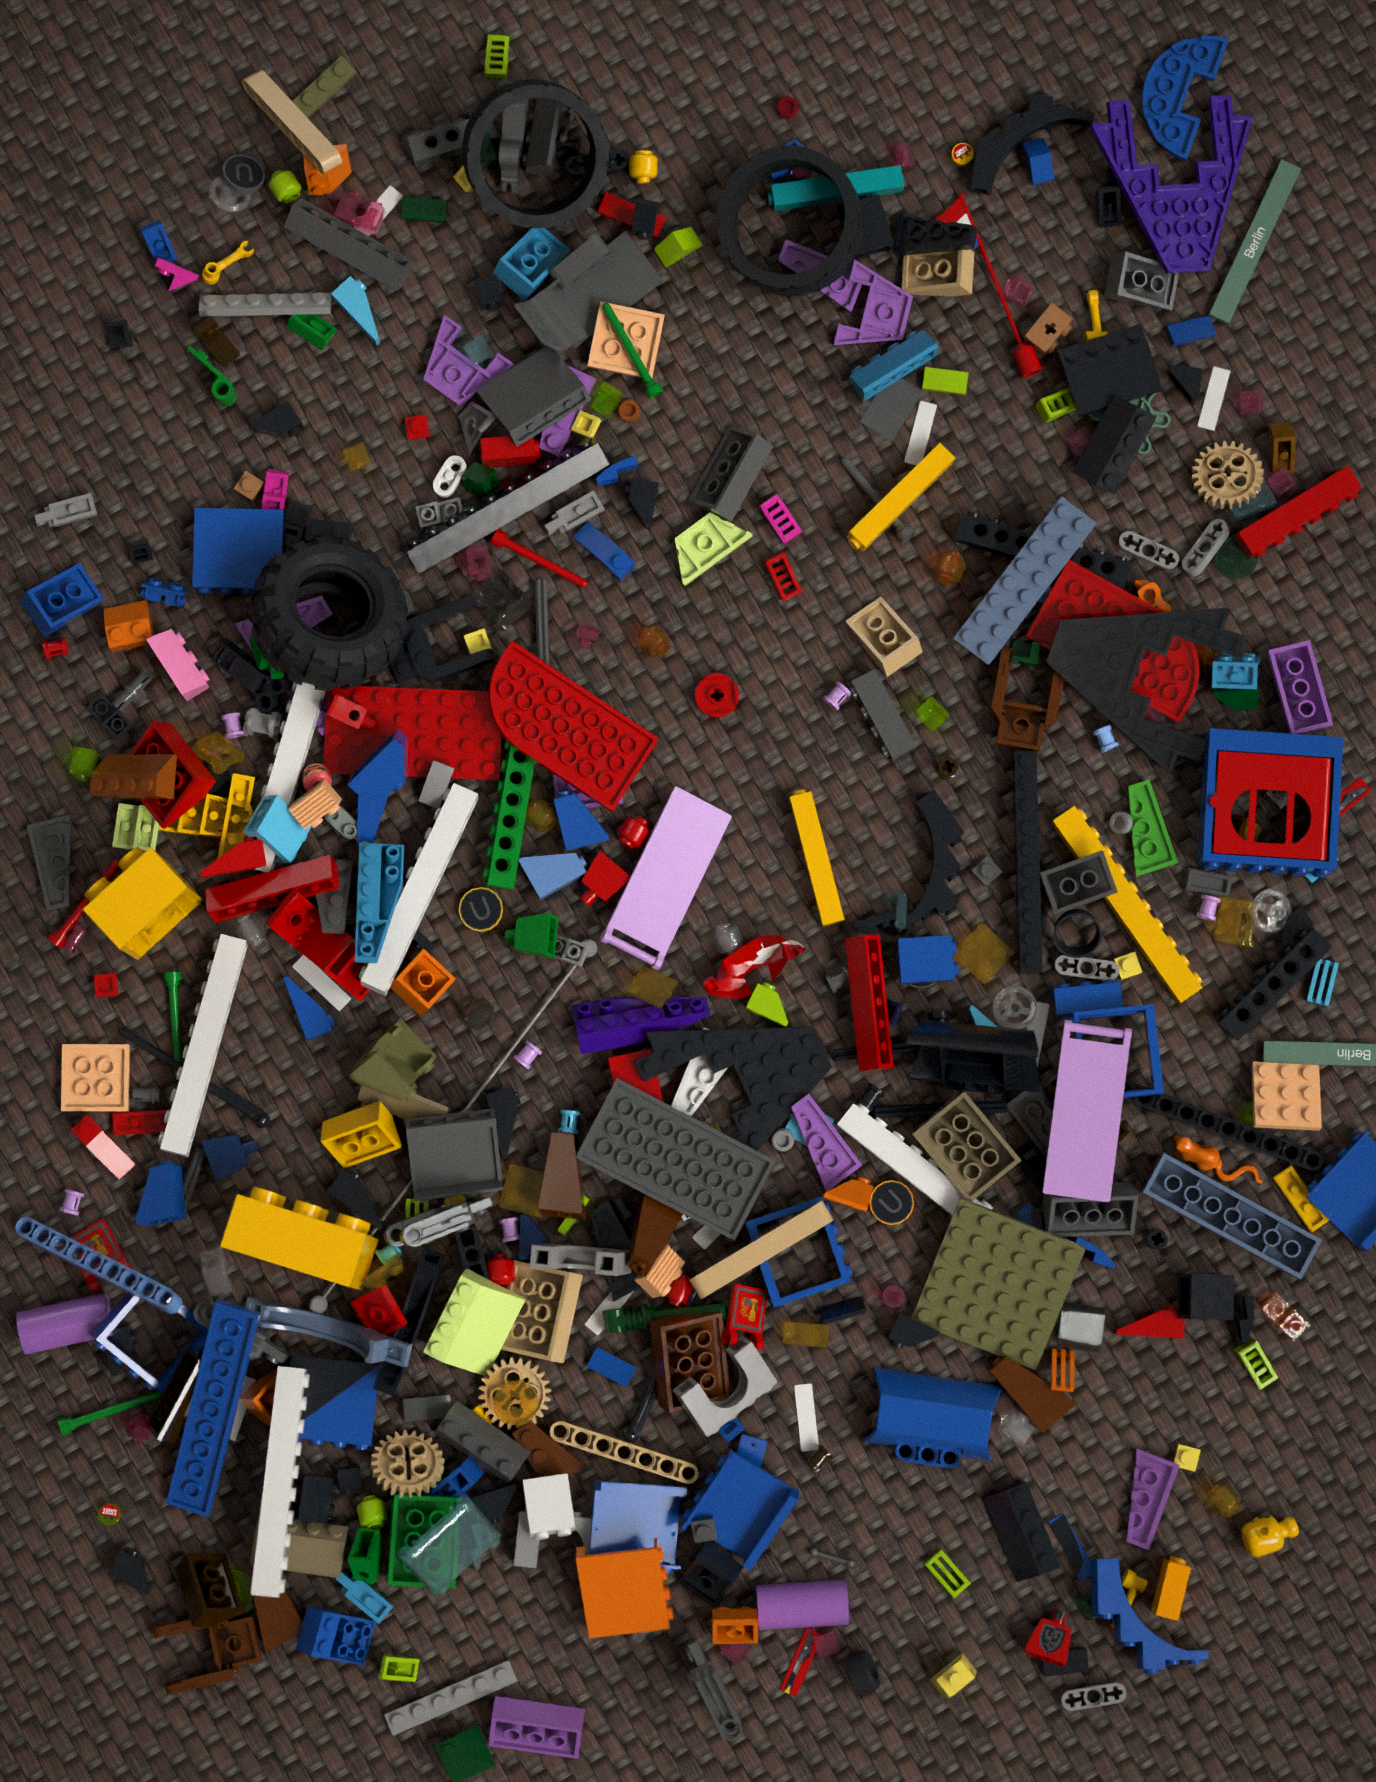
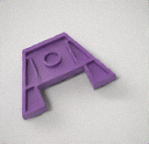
[834,259,913,345]
[423,315,515,406]

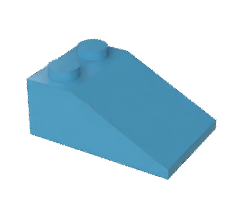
[492,228,571,301]

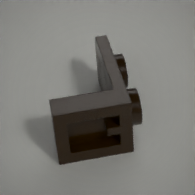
[194,315,240,367]

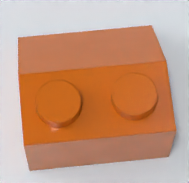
[303,144,352,195]
[104,600,154,652]
[390,949,456,1016]
[712,1607,758,1644]

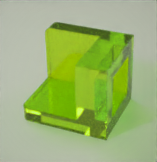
[591,381,623,419]
[914,696,950,732]

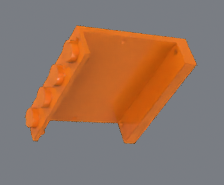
[576,1538,674,1638]

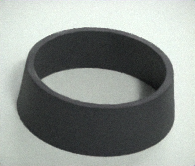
[1053,909,1102,958]

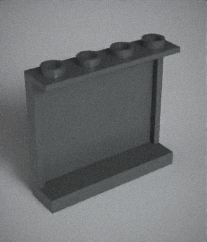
[476,346,591,447]
[405,1108,504,1202]

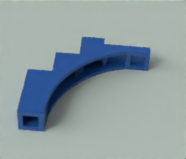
[1091,1559,1209,1674]

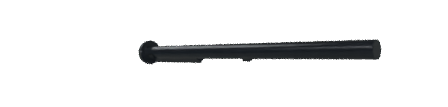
[119,1027,270,1128]
[622,1287,698,1443]

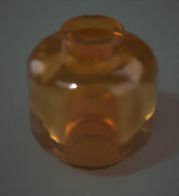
[934,551,966,585]
[638,625,670,658]

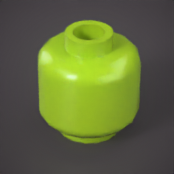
[269,170,301,204]
[357,1495,388,1529]

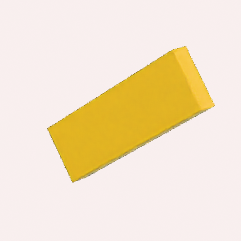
[1272,1165,1329,1233]

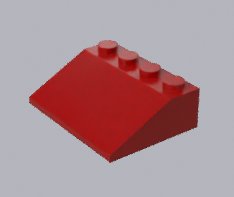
[130,721,216,829]

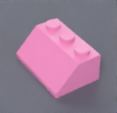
[146,629,210,701]

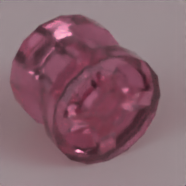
[882,1285,905,1308]

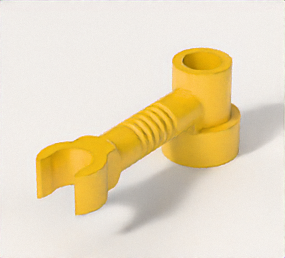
[202,241,254,285]
[1084,290,1108,342]
[1111,1569,1148,1628]

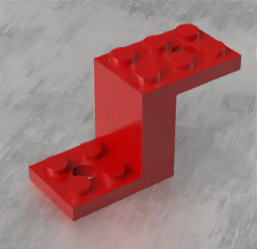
[265,889,370,1002]

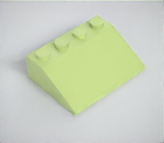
[423,1268,526,1376]

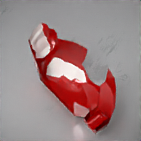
[703,935,806,999]

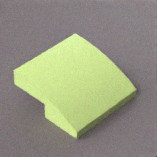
[112,803,159,851]

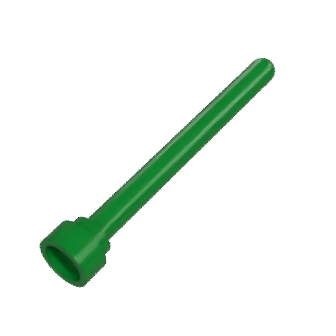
[602,303,664,399]
[163,972,182,1077]
[57,1390,163,1436]

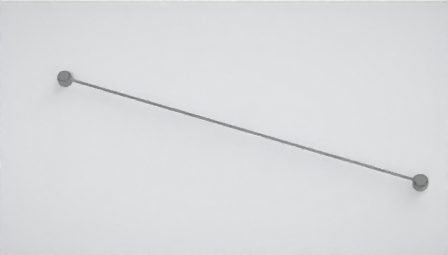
[309,939,597,1313]

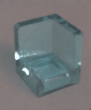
[463,335,494,366]

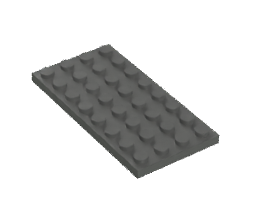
[575,1078,776,1241]

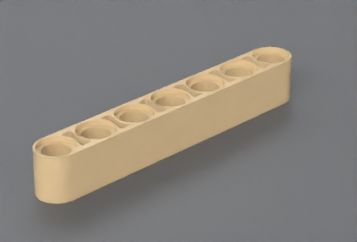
[242,70,342,174]
[690,1201,834,1299]
[550,1421,699,1484]

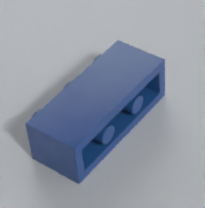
[1052,979,1123,1019]

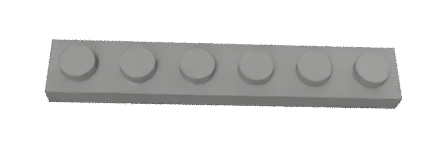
[199,293,332,316]
[384,1660,518,1736]

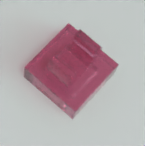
[576,624,601,649]

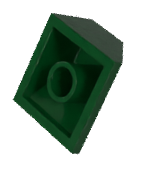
[1206,666,1258,711]
[435,1724,496,1782]

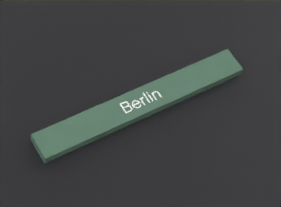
[1208,160,1301,325]
[1263,1041,1376,1067]

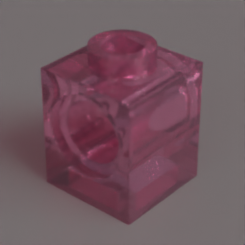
[466,546,492,581]

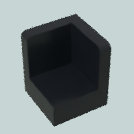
[105,319,133,350]

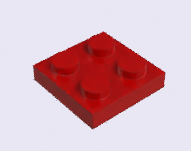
[350,1284,408,1335]

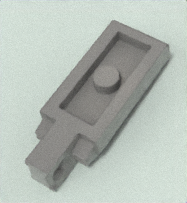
[545,491,605,535]
[34,493,98,527]

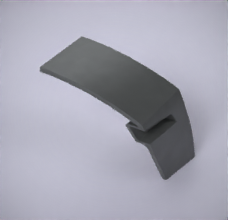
[514,231,664,351]

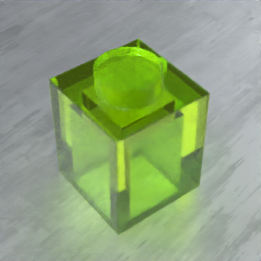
[69,746,99,781]

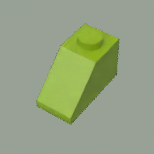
[746,982,788,1027]

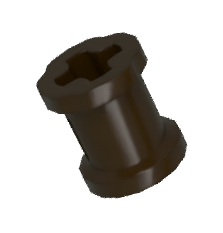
[937,757,958,779]
[804,1444,834,1473]

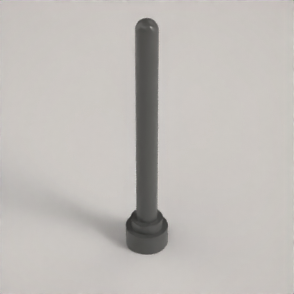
[841,457,916,543]

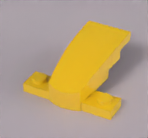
[159,773,255,858]

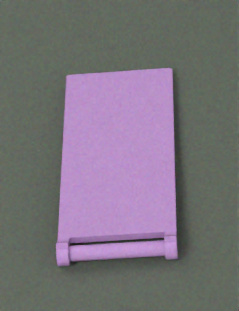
[600,787,732,970]
[1043,1020,1132,1202]

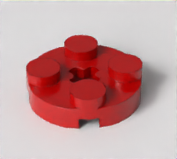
[695,673,739,718]

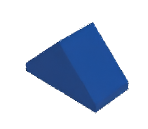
[1022,138,1054,185]

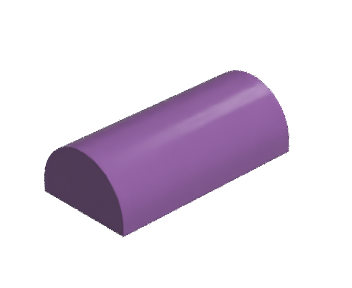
[1267,640,1333,735]
[16,1293,113,1355]
[756,1579,849,1630]

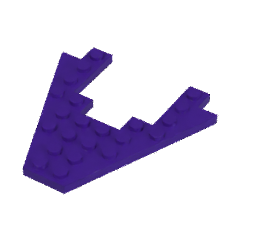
[1089,95,1252,274]

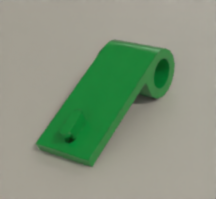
[187,346,237,407]

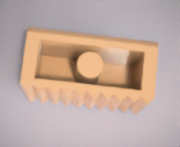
[288,779,342,829]
[634,1245,685,1298]

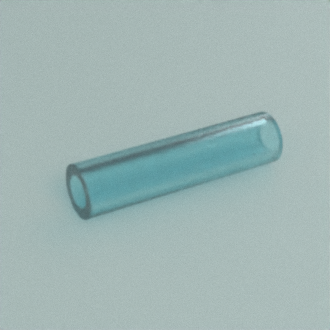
[895,893,908,928]

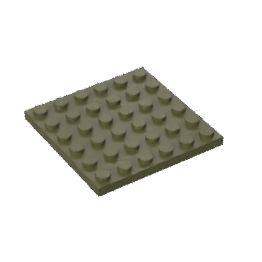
[911,1197,1086,1370]

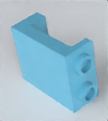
[243,795,311,863]

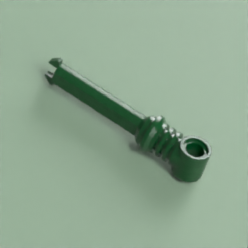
[603,1299,730,1333]

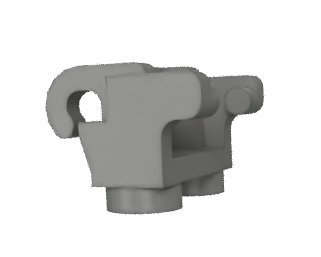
[243,708,283,742]

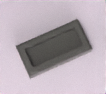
[1185,868,1233,899]

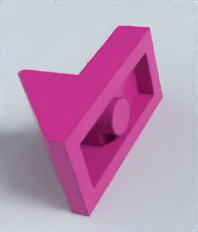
[155,257,199,291]

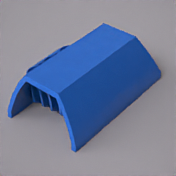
[863,1367,1002,1468]

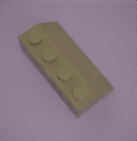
[357,1085,451,1124]
[250,1514,348,1578]

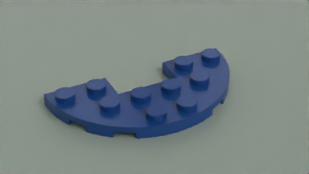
[1142,36,1229,162]

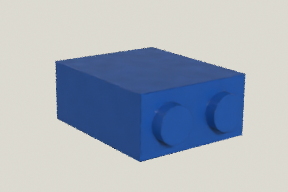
[897,935,958,985]

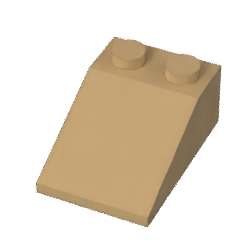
[902,249,974,296]
[845,596,923,677]

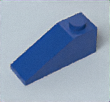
[573,522,636,583]
[283,976,335,1041]
[428,1456,484,1497]

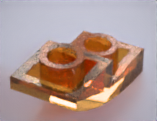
[1259,1292,1309,1341]

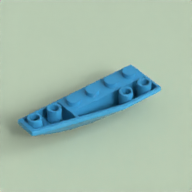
[355,843,404,963]

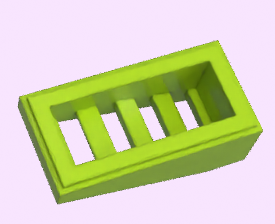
[485,35,510,79]
[1036,388,1076,423]
[1234,1338,1278,1390]

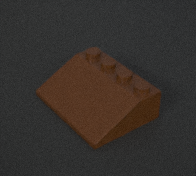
[650,1312,730,1413]

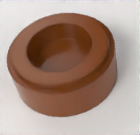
[618,400,640,423]

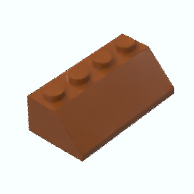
[89,754,177,799]

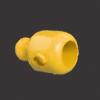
[1241,1515,1299,1558]

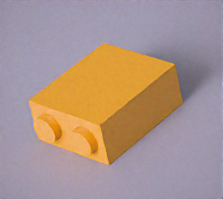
[1151,1556,1191,1621]

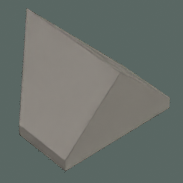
[457,401,497,456]

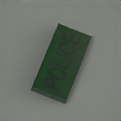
[401,196,447,223]

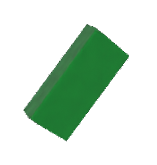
[287,314,337,350]

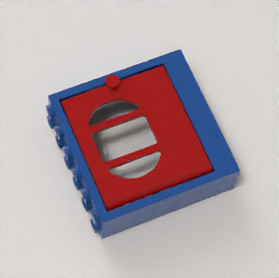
[1197,728,1343,878]

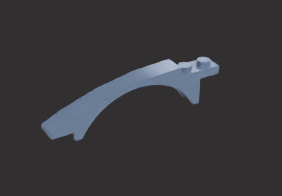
[245,1297,413,1367]

